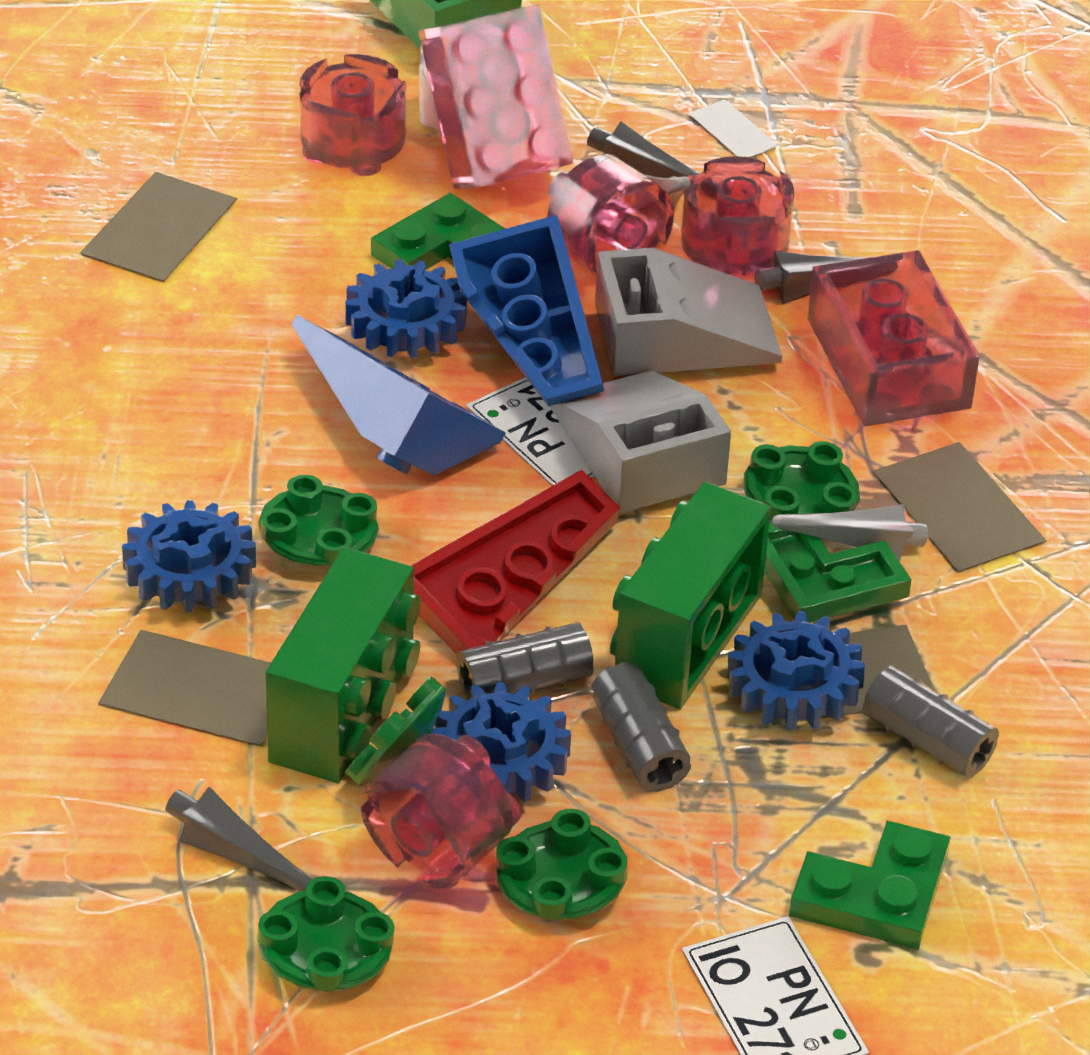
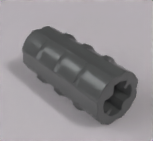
[457,622,594,700]
[591,662,691,792]
[862,666,999,778]

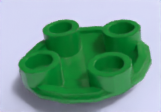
[744,441,860,521]
[258,475,379,566]
[345,676,447,786]
[496,809,628,920]
[257,876,395,992]

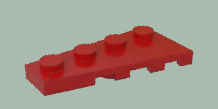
[410,469,620,655]

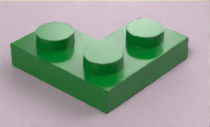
[371,192,506,270]
[764,523,912,623]
[789,820,951,949]

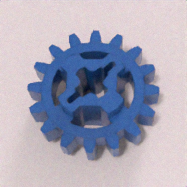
[345,260,467,358]
[122,500,256,613]
[727,611,865,730]
[431,682,571,805]

